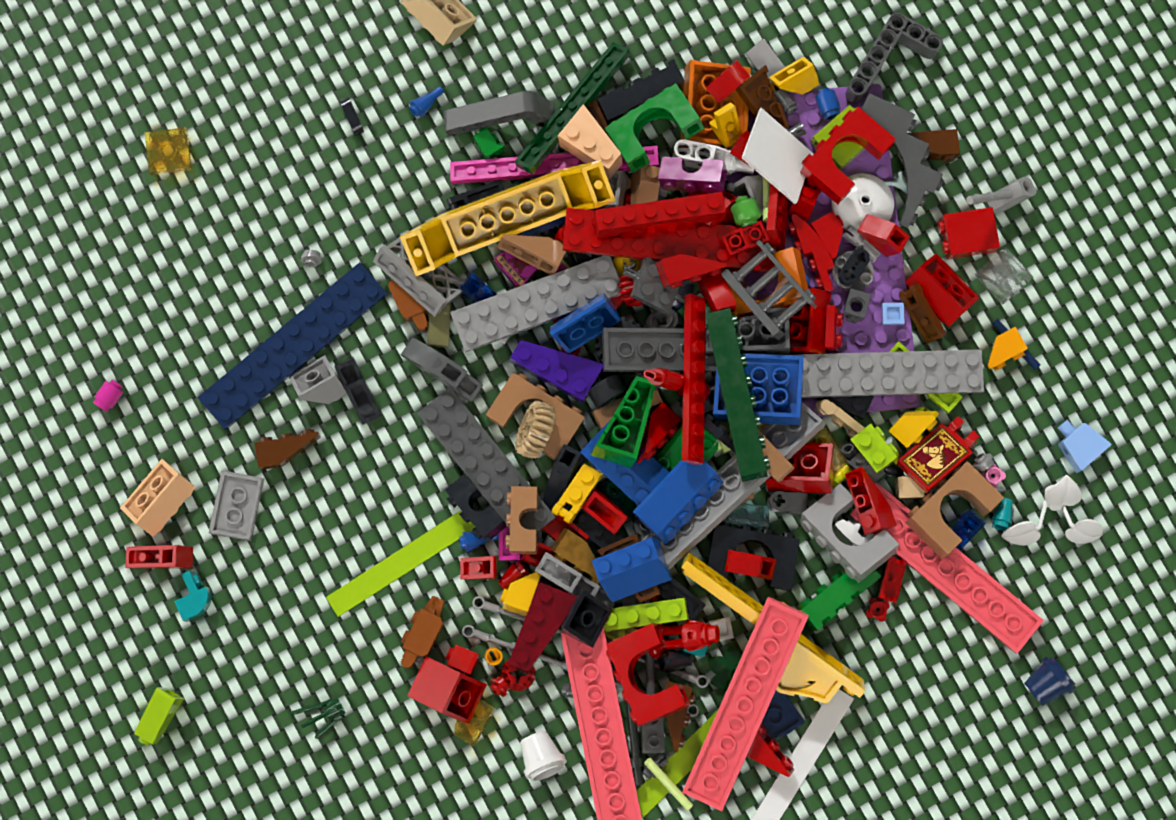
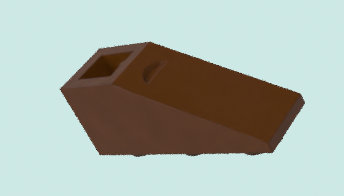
[254,429,321,470]
[664,681,695,752]

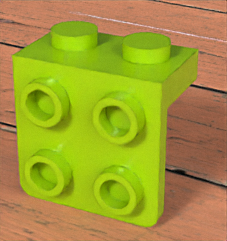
[850,424,900,474]

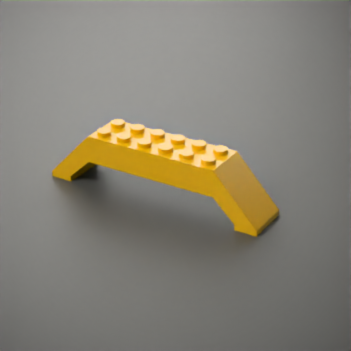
[400,160,616,276]

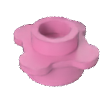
[981,464,1006,488]

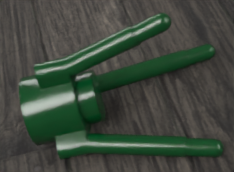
[290,698,346,739]

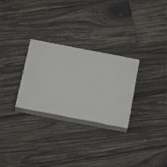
[209,471,264,541]

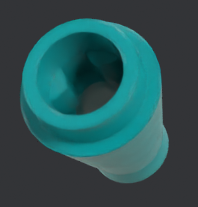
[991,498,1013,531]

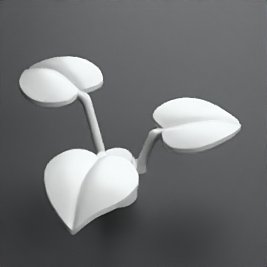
[1001,475,1103,546]

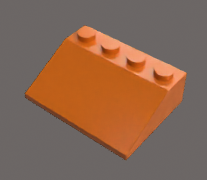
[680,60,751,149]

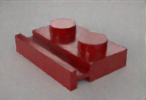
[825,305,844,353]

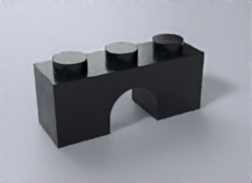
[445,474,507,542]

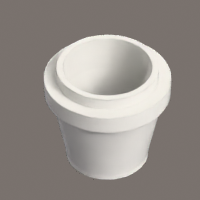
[520,731,567,781]

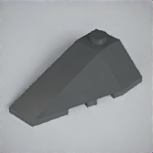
[705,308,791,355]

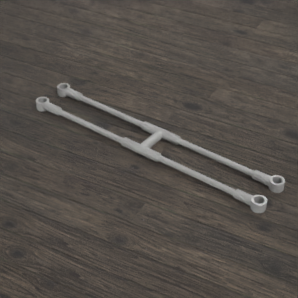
[462,596,709,717]

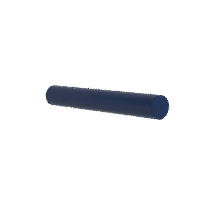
[992,319,1041,370]

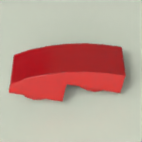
[705,60,750,104]
[722,221,770,256]

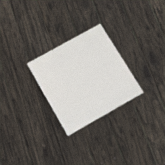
[742,108,813,204]

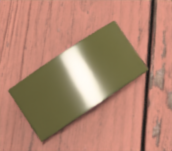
[428,303,451,348]

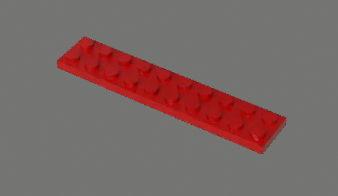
[562,208,776,273]

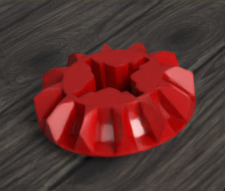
[501,660,536,691]

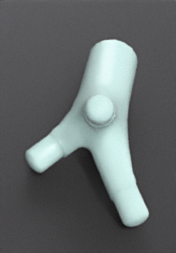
[885,172,907,194]

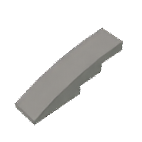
[535,552,616,609]

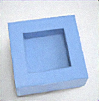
[881,303,904,325]

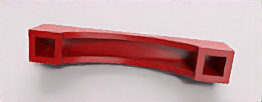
[594,192,726,239]

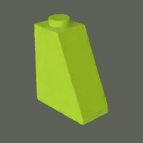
[134,687,185,746]

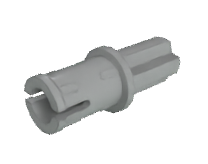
[842,226,881,262]

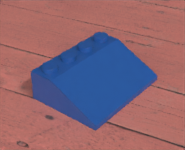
[713,354,804,425]

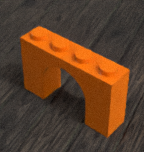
[721,247,808,321]

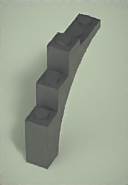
[862,93,944,228]

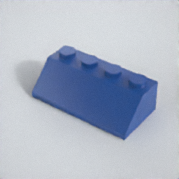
[580,422,670,505]
[633,460,724,545]

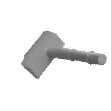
[966,177,1037,214]

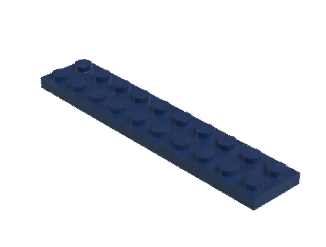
[198,262,388,430]

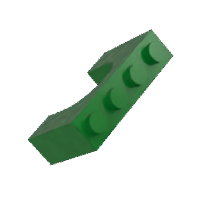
[605,83,705,173]

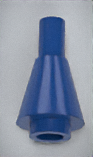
[409,86,444,118]
[459,532,499,553]

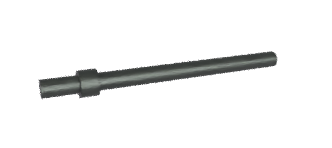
[625,701,644,785]

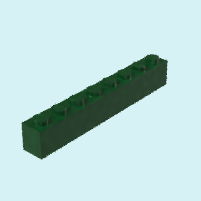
[705,308,771,482]

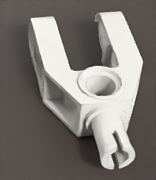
[673,140,754,175]

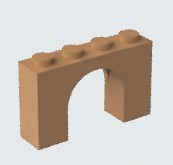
[486,373,585,461]
[905,461,1004,559]

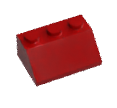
[905,253,980,327]
[784,288,831,355]
[765,443,834,494]

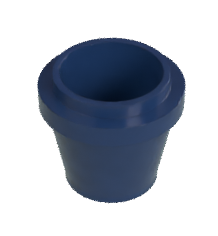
[1024,656,1075,706]

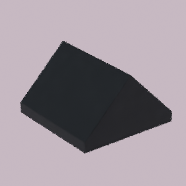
[561,589,613,648]

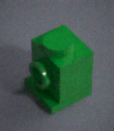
[473,127,505,159]

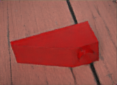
[125,545,193,569]

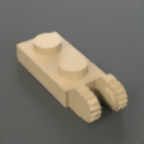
[815,399,864,438]

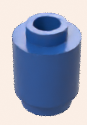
[815,87,841,120]

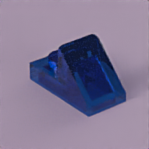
[459,272,497,303]
[951,509,986,551]

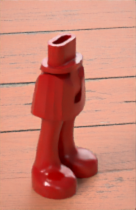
[644,368,710,402]
[649,620,720,659]

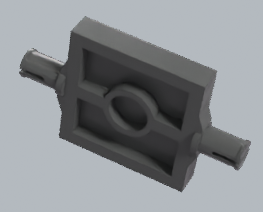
[623,257,685,314]

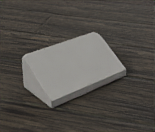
[746,39,785,84]
[599,171,627,209]

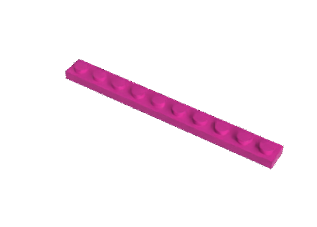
[450,146,659,185]

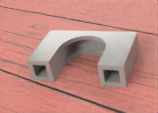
[800,483,899,583]

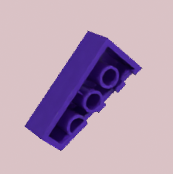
[510,340,603,404]

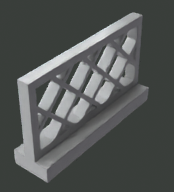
[373,232,468,317]

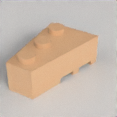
[558,104,622,179]

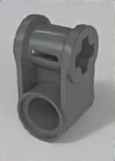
[766,491,809,516]

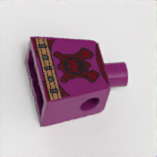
[494,252,540,288]

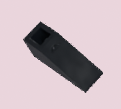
[542,444,589,511]

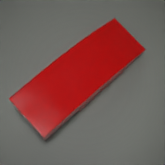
[697,274,737,313]
[582,487,628,535]

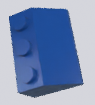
[550,293,622,354]
[592,537,672,602]

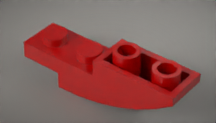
[787,214,835,293]

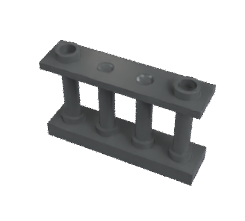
[721,240,817,340]

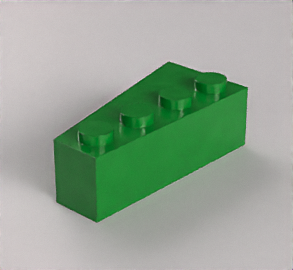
[590,376,656,468]
[798,570,881,632]

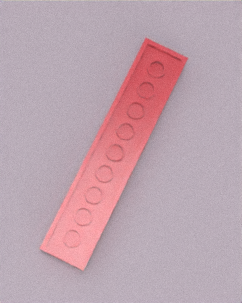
[849,482,1044,654]
[682,597,809,811]
[561,627,642,820]

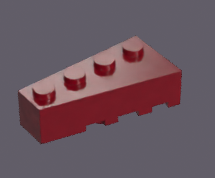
[508,582,577,673]

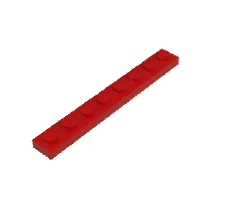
[682,294,706,465]

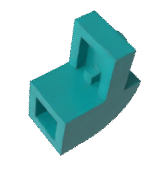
[174,571,212,622]

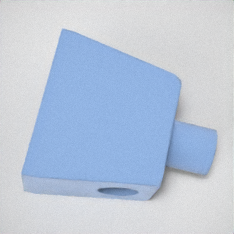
[1058,420,1112,473]

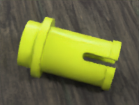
[833,463,853,489]

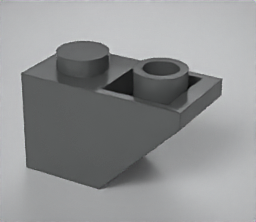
[836,440,886,484]

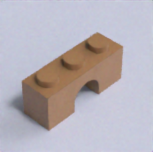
[506,486,538,554]

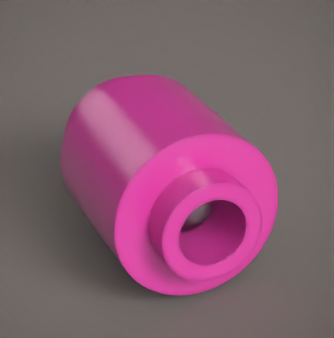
[93,379,124,412]

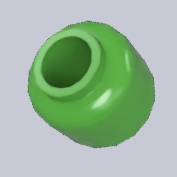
[730,195,761,228]

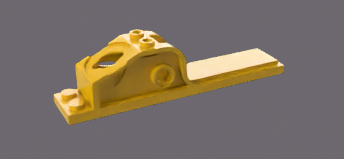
[681,552,865,704]

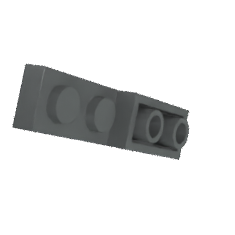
[400,337,483,403]

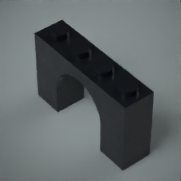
[707,522,800,591]

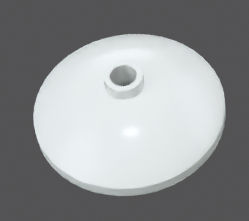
[831,173,894,231]

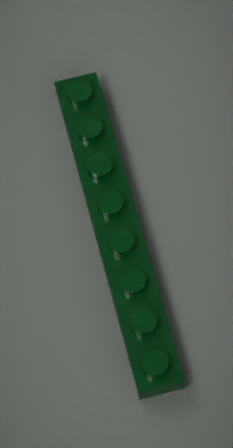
[514,42,631,174]

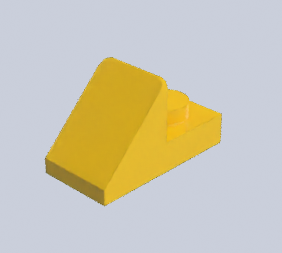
[709,103,742,149]

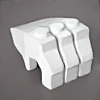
[832,519,874,546]

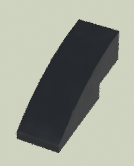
[334,356,382,425]

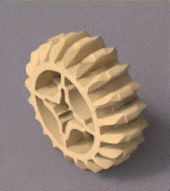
[515,401,555,458]

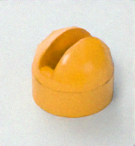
[484,647,503,665]

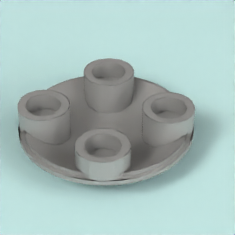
[832,251,874,291]

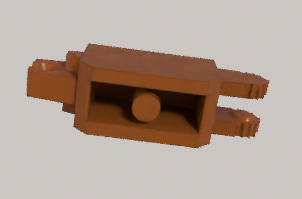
[388,279,429,332]
[401,596,445,668]

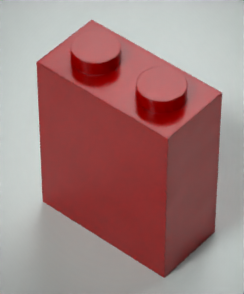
[937,207,1000,260]

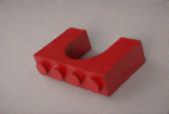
[800,107,896,205]
[606,623,691,726]

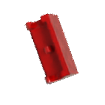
[875,556,907,604]

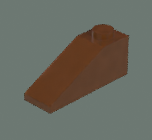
[906,129,960,163]

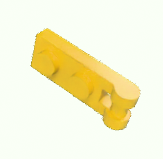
[551,463,602,524]

